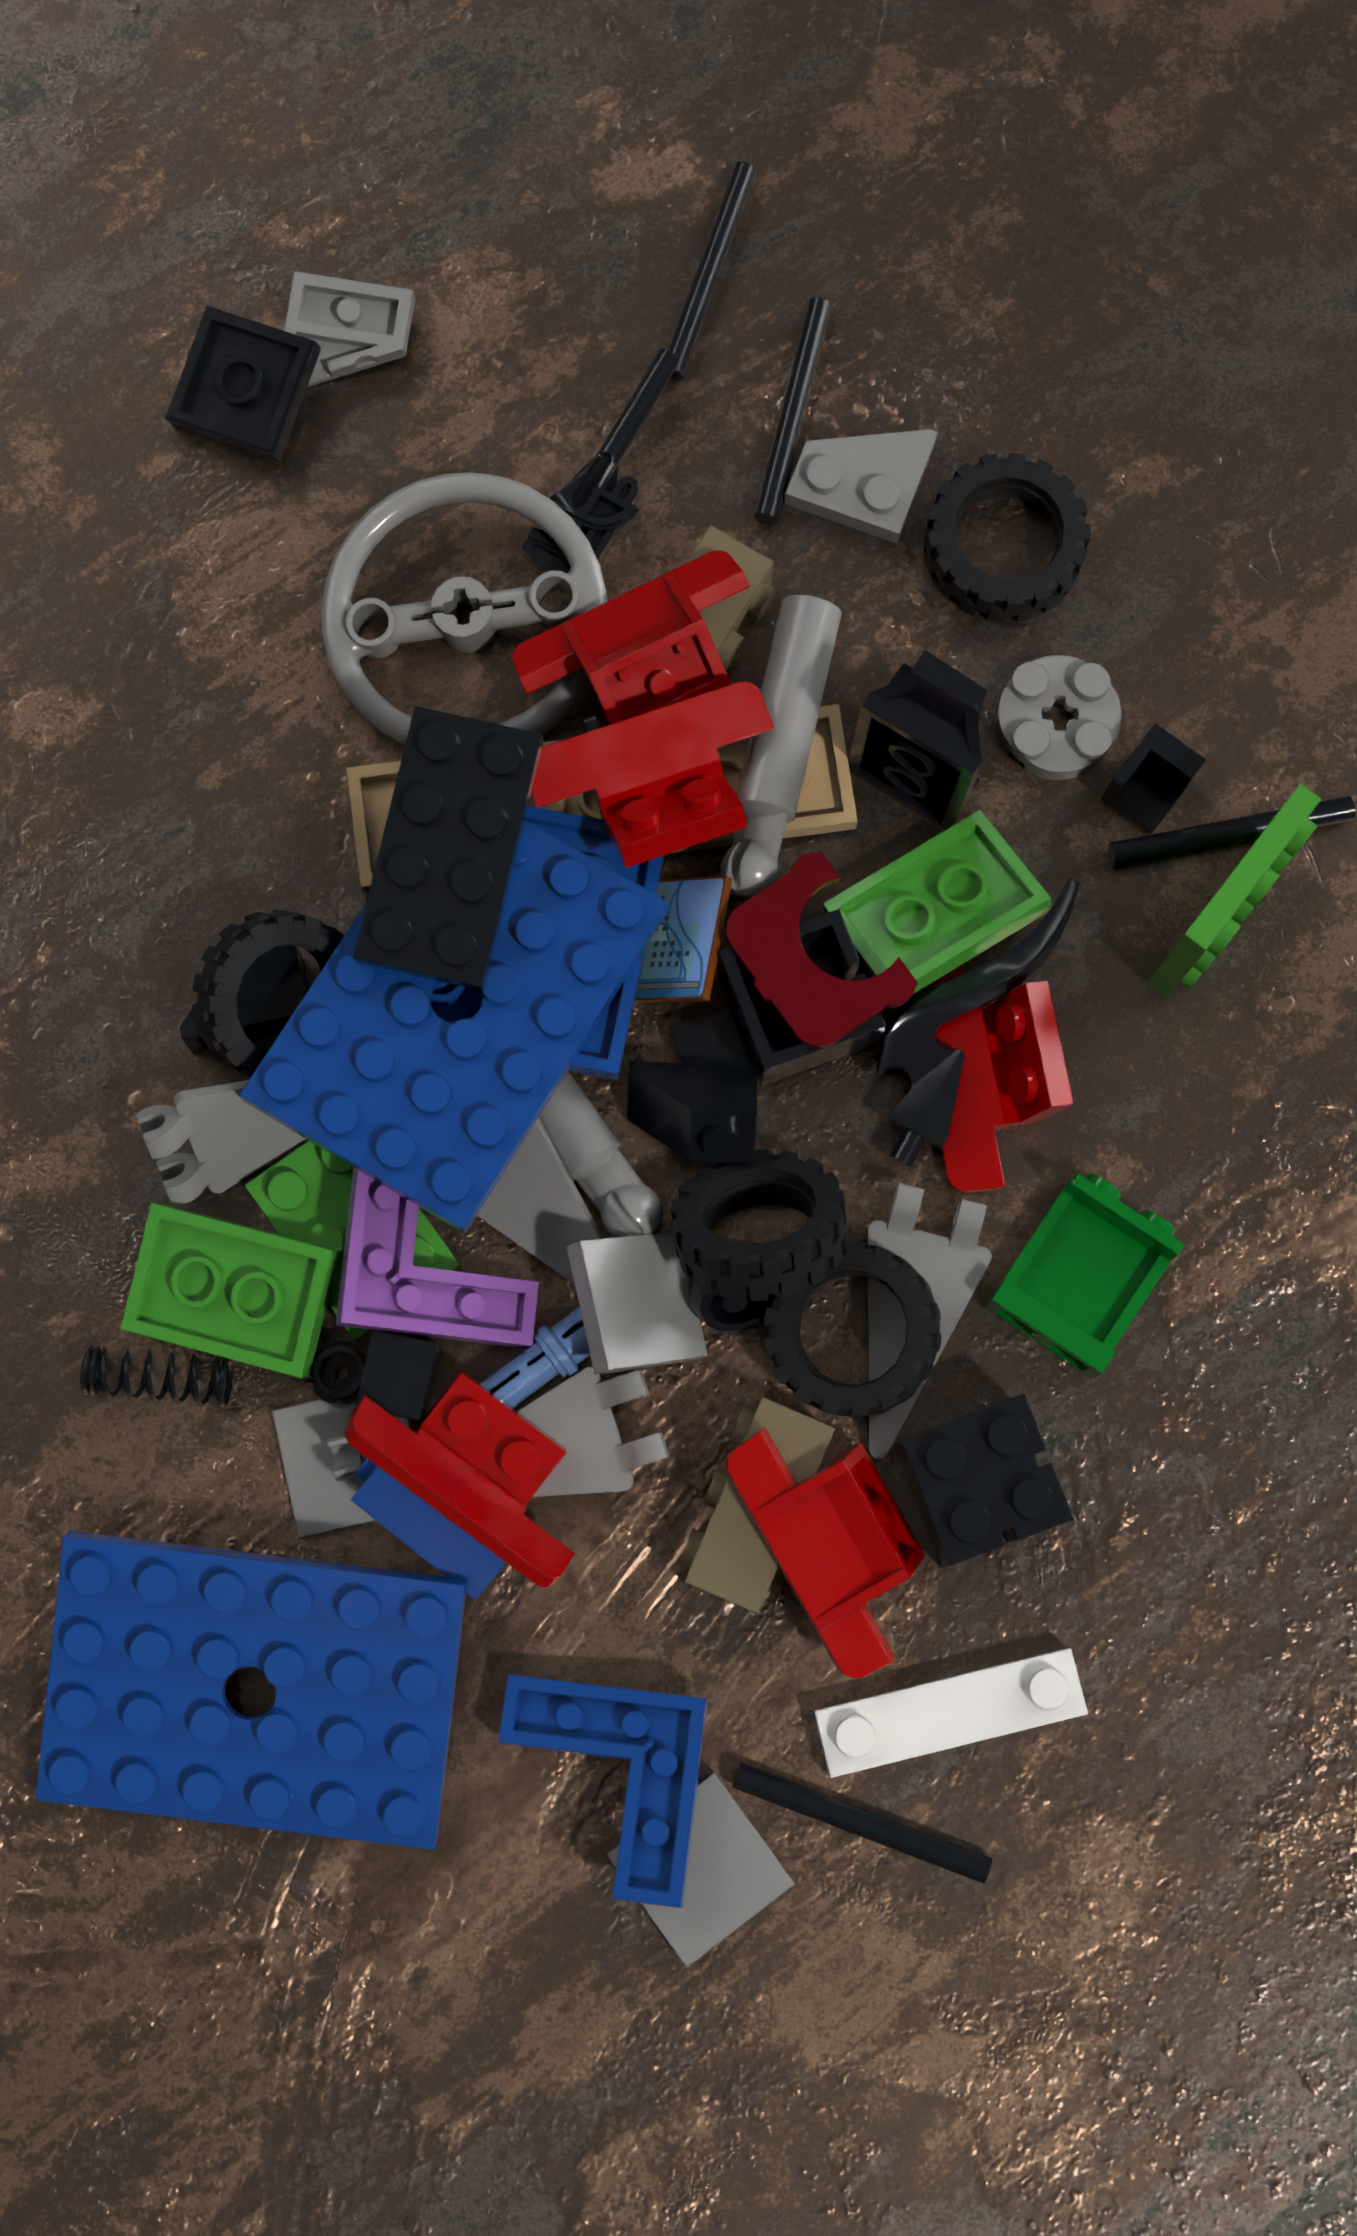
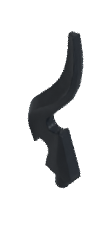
[876,878,1079,1168]

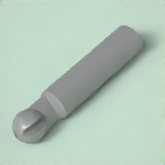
[720,595,842,902]
[539,1071,664,1238]

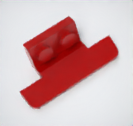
[512,551,750,725]
[531,681,775,868]
[914,965,1074,1193]
[344,1370,575,1588]
[725,1427,925,1678]

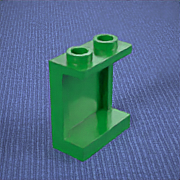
[984,1173,1185,1380]

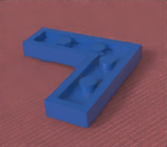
[498,1675,708,1909]

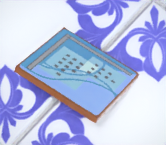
[634,876,733,1003]

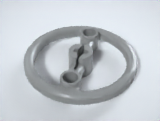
[321,472,608,745]

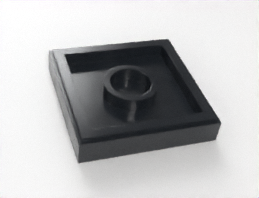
[165,305,321,462]

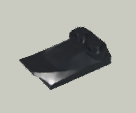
[848,669,982,830]

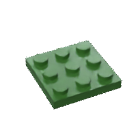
[1146,783,1322,998]

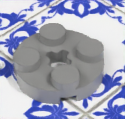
[995,655,1122,780]

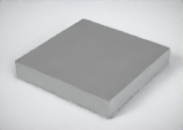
[567,1232,708,1375]
[607,1772,795,1968]

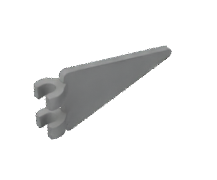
[136,1080,307,1206]
[477,1117,604,1285]
[867,1183,992,1459]
[517,1367,670,1497]

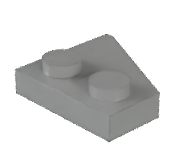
[284,271,415,387]

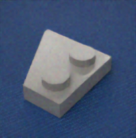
[784,429,938,544]

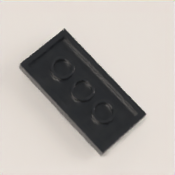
[353,706,544,991]

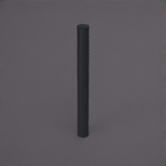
[668,162,757,381]
[754,297,832,525]
[1108,796,1356,867]
[732,1762,992,1884]

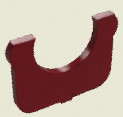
[726,851,918,1048]

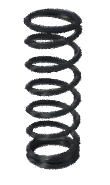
[80,1345,233,1408]

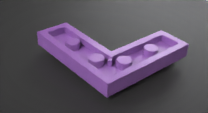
[336,1167,539,1348]

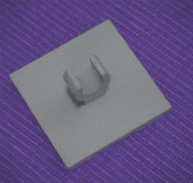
[272,1399,410,1539]

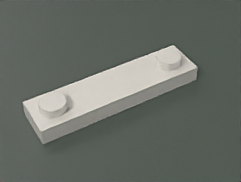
[813,1648,1088,1778]

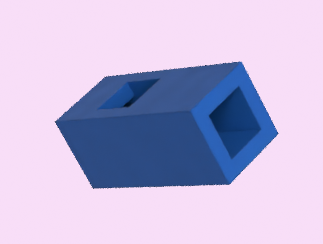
[351,1459,506,1601]

